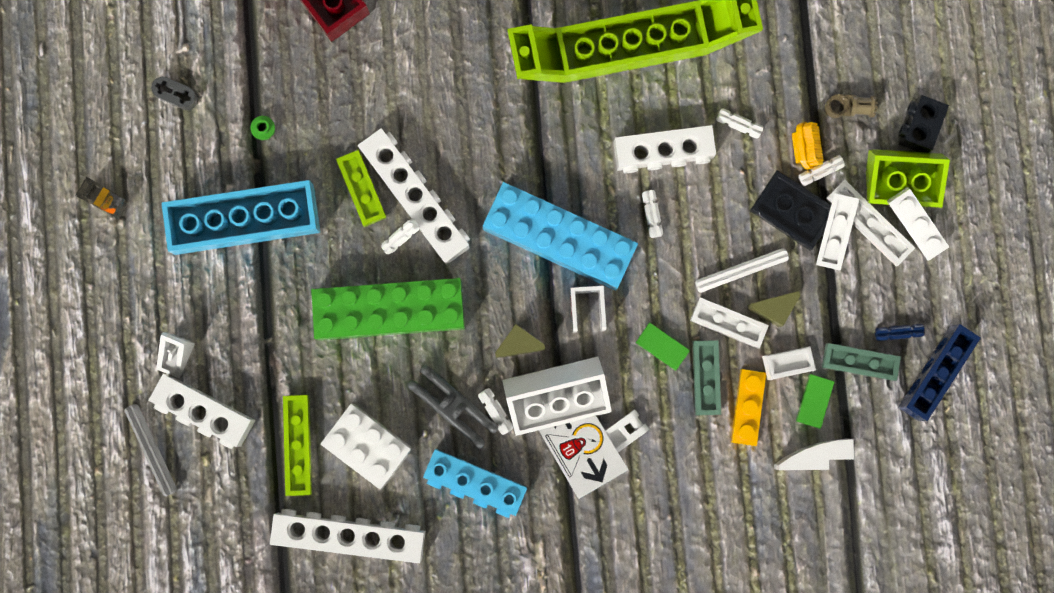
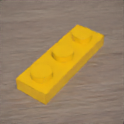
[731,369,766,446]

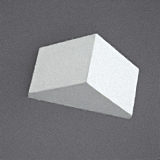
[157,332,195,378]

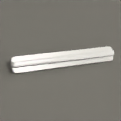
[695,248,789,292]

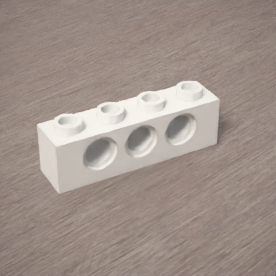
[613,125,716,174]
[148,374,256,449]

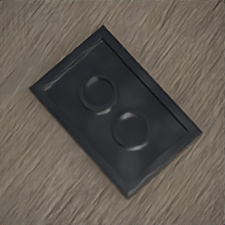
[750,170,831,251]

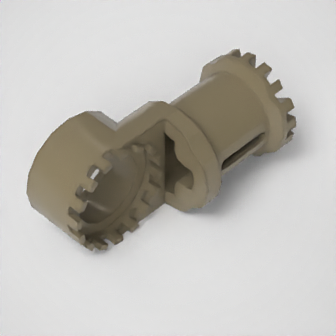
[824,94,878,118]

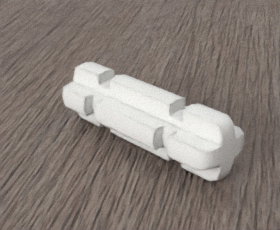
[716,108,763,138]
[798,155,845,186]
[642,190,663,238]
[381,219,420,254]
[478,388,514,435]

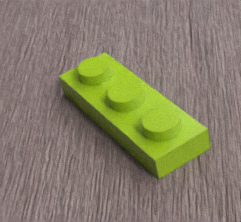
[336,150,387,227]

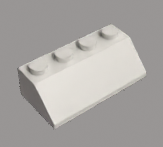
[502,357,612,436]

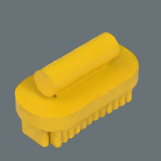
[792,122,824,170]

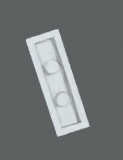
[887,187,949,261]
[816,193,859,270]
[690,297,769,349]

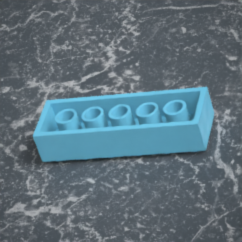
[161,180,321,255]
[482,182,638,291]

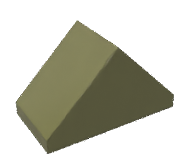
[747,291,800,327]
[495,324,545,359]

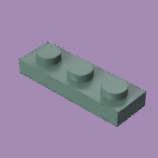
[693,340,721,415]
[822,343,901,381]

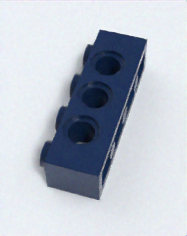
[898,324,981,421]

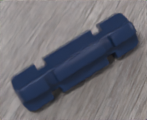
[875,324,925,341]

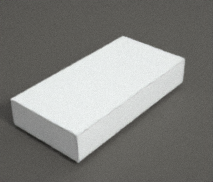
[762,346,816,380]

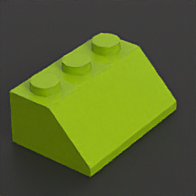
[866,149,950,208]

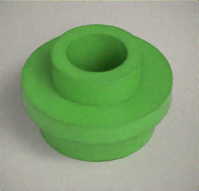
[251,116,275,140]

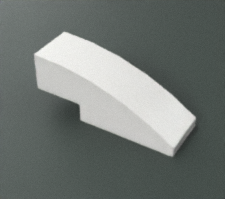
[774,439,854,470]

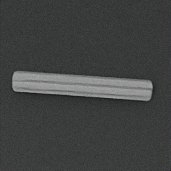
[124,404,177,496]

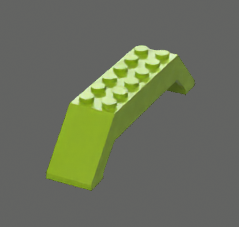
[507,0,763,83]

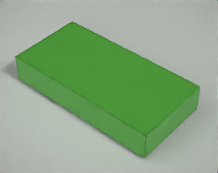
[635,322,690,371]
[796,374,835,429]

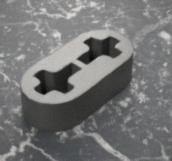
[151,77,198,110]

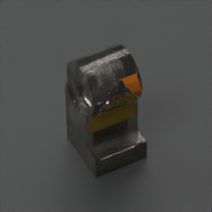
[75,177,129,219]

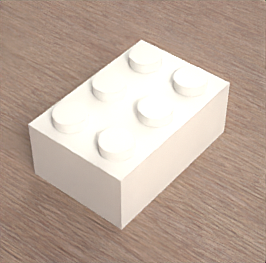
[321,404,413,490]

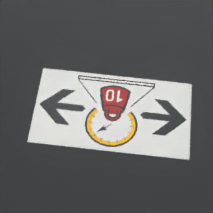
[539,415,628,499]

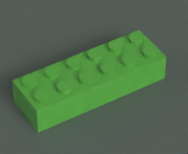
[311,278,465,340]

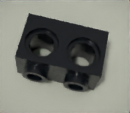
[898,95,949,153]

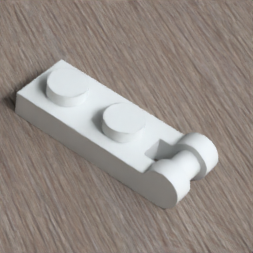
[605,409,649,452]

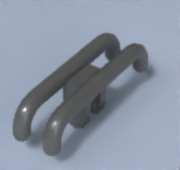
[407,365,498,449]

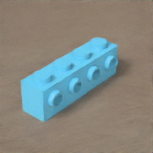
[423,449,527,518]

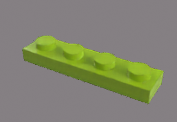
[283,395,312,496]

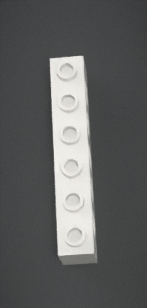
[358,128,470,265]
[270,509,426,563]

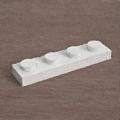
[826,180,915,266]

